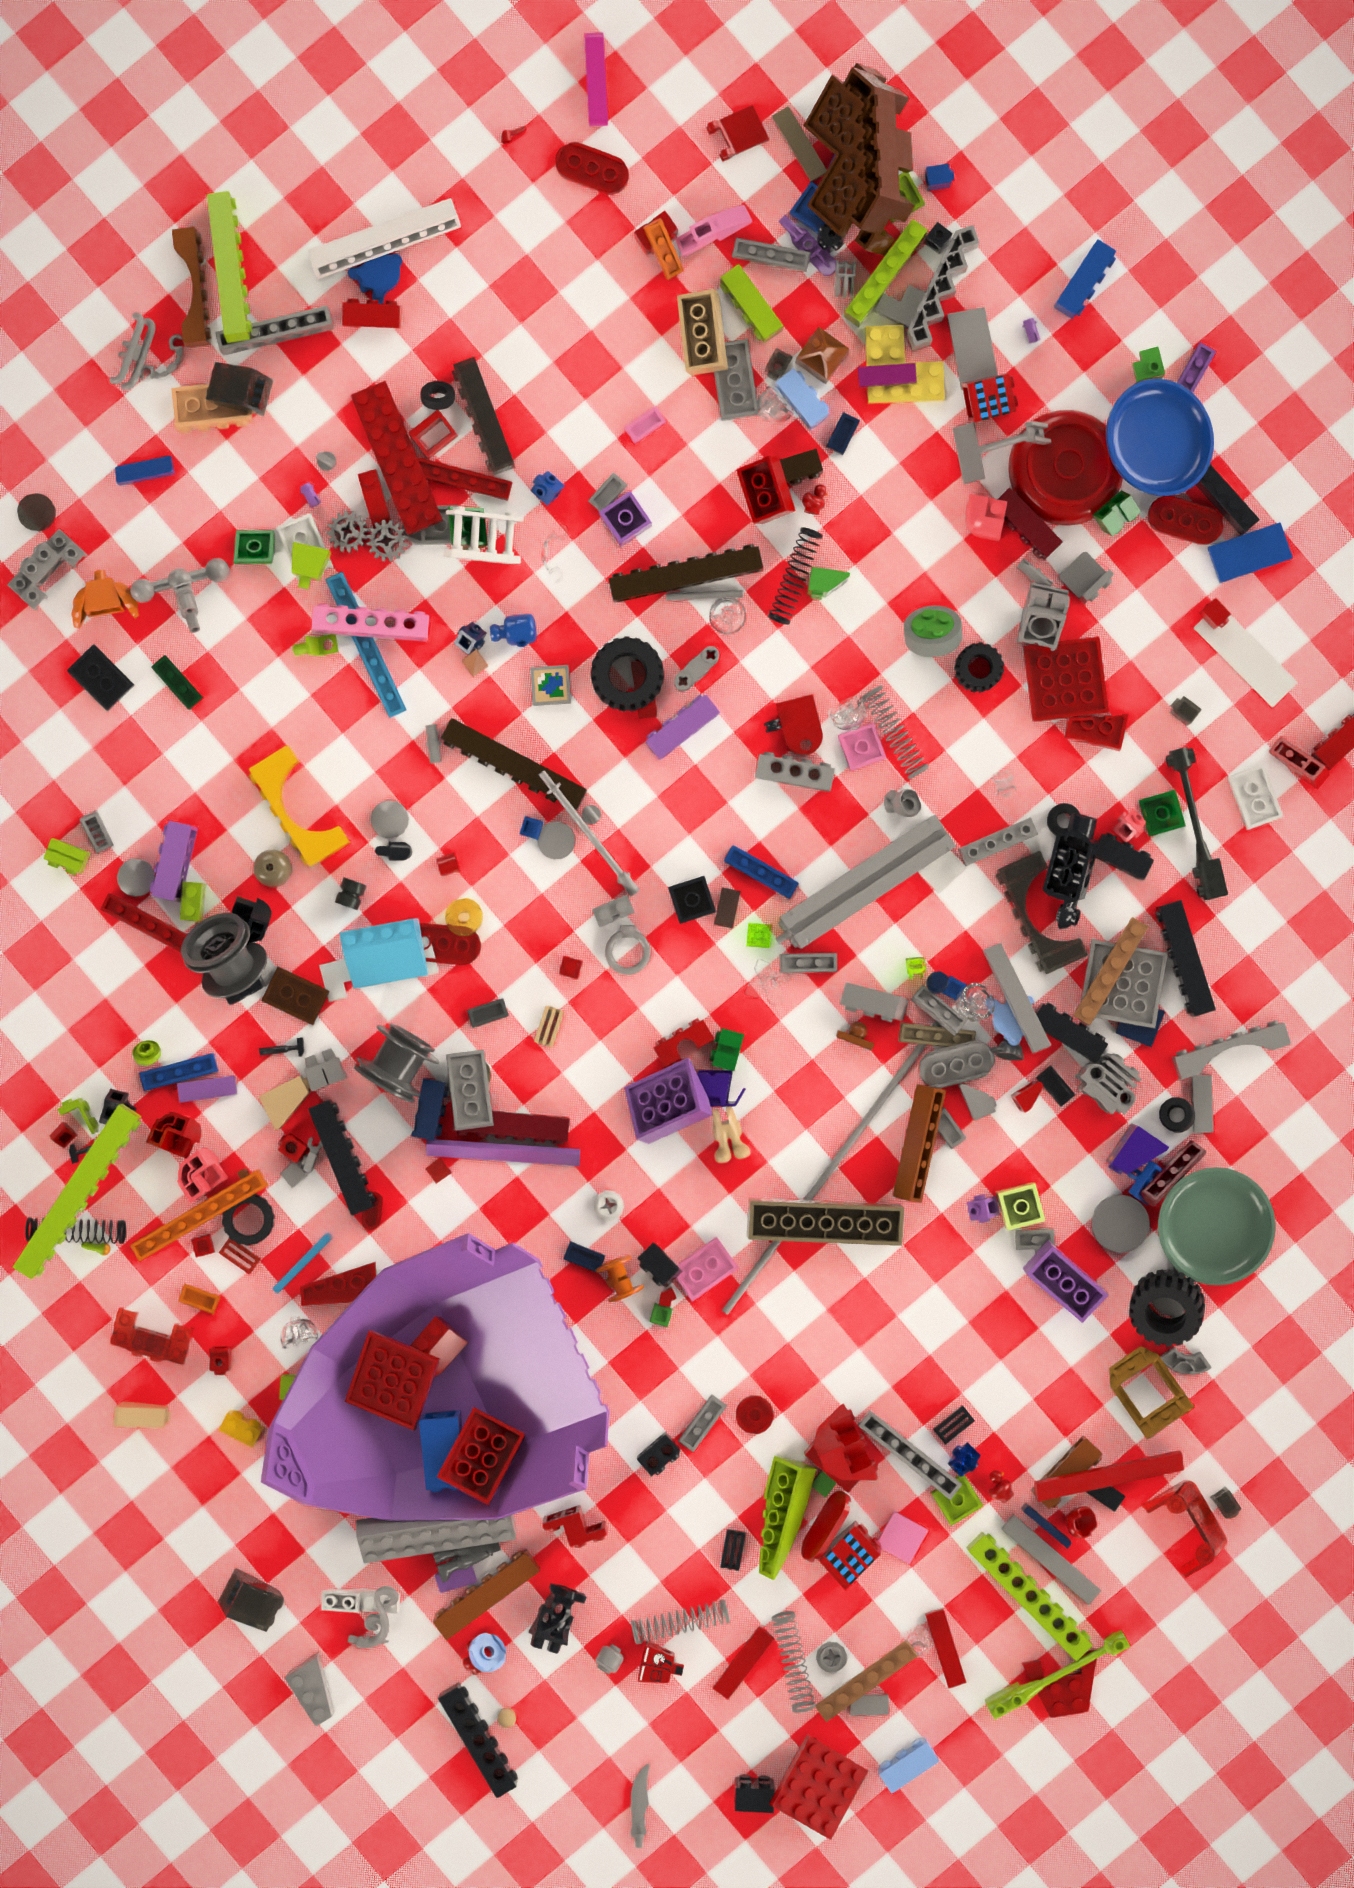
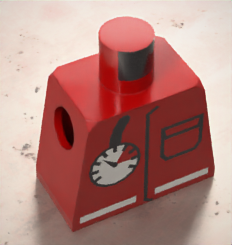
[637,1641,684,1683]

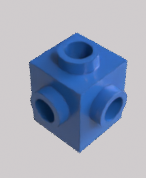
[530,471,565,506]

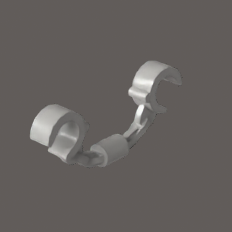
[140,334,183,379]

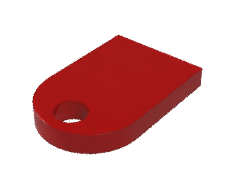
[776,694,823,756]

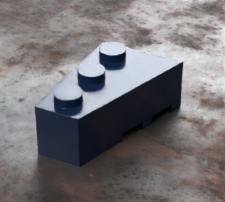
[411,1078,450,1141]

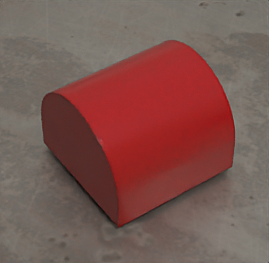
[436,853,460,877]
[49,1122,77,1148]

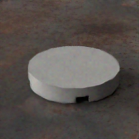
[537,821,575,860]

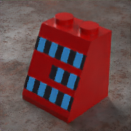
[961,373,1018,422]
[819,1520,881,1590]

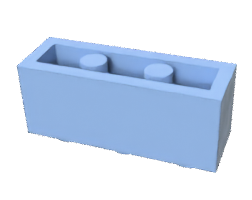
[775,368,829,431]
[877,1737,940,1794]

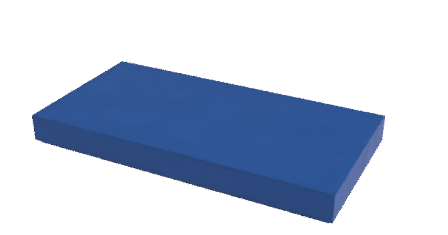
[1207,522,1293,584]

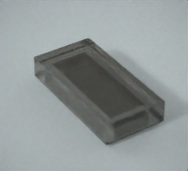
[714,887,741,929]

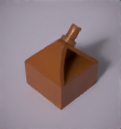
[795,327,850,384]

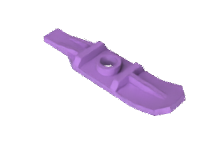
[778,215,836,276]

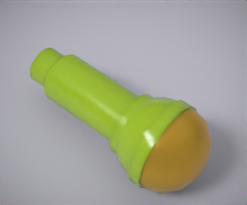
[81,1242,111,1256]

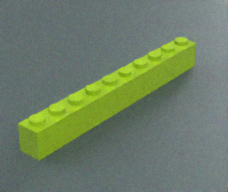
[12,1104,142,1280]

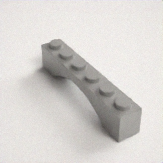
[1172,1020,1292,1079]

